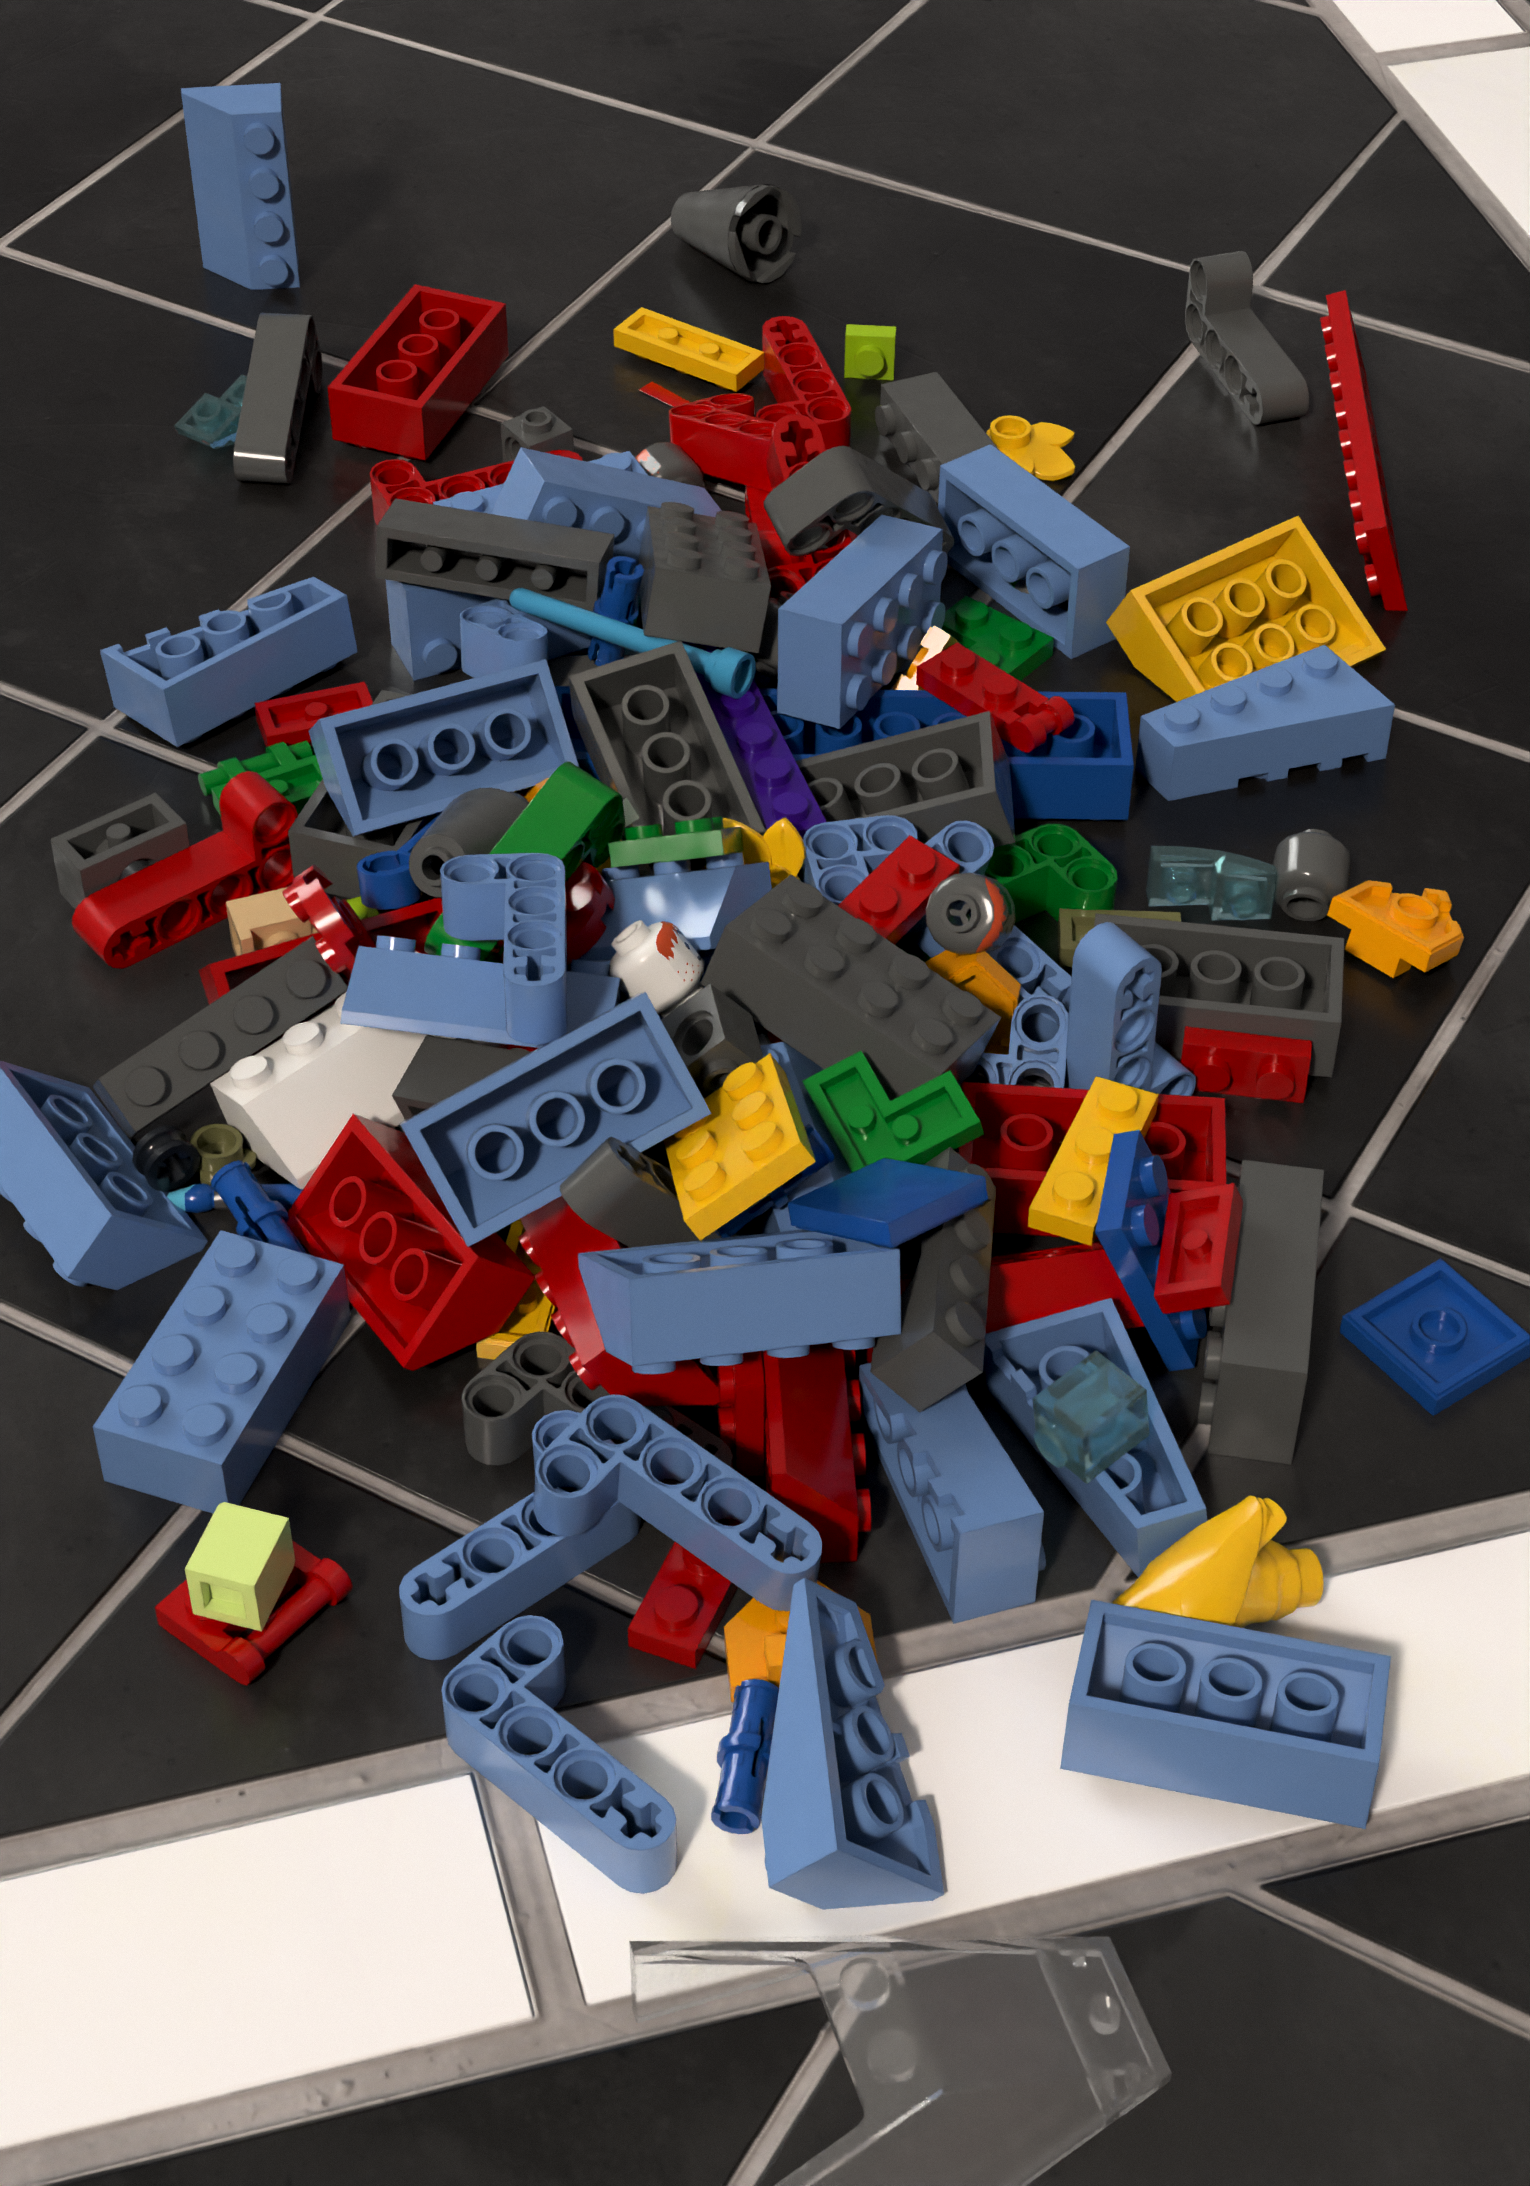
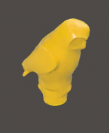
[1111,1495,1324,1628]

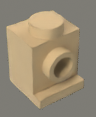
[226,887,318,956]

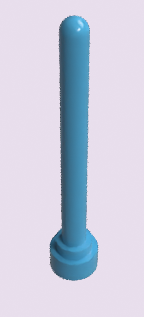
[509,588,756,699]

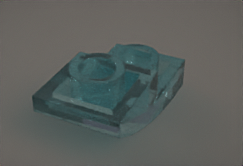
[174,374,247,449]
[1146,846,1277,921]

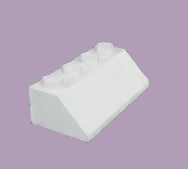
[210,951,506,1190]

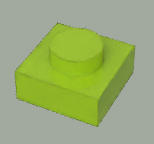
[844,324,896,380]

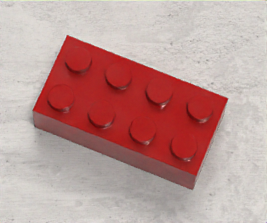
[328,284,509,461]
[959,1082,1226,1240]

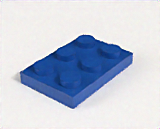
[1095,1130,1207,1372]

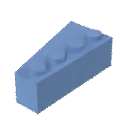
[491,447,722,567]
[100,577,358,747]

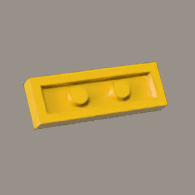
[613,307,764,392]
[1028,1076,1159,1246]

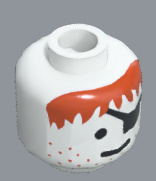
[609,920,704,1018]

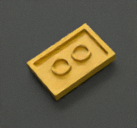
[663,1053,816,1241]

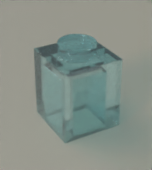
[1032,1350,1150,1484]

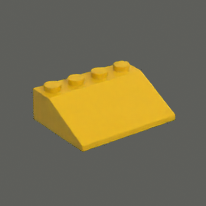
[1106,516,1386,702]

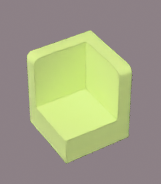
[185,1502,295,1632]

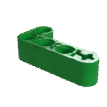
[424,761,625,963]
[895,824,1117,962]

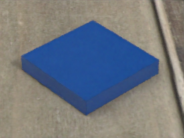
[788,1158,988,1248]
[1339,1258,1530,1416]

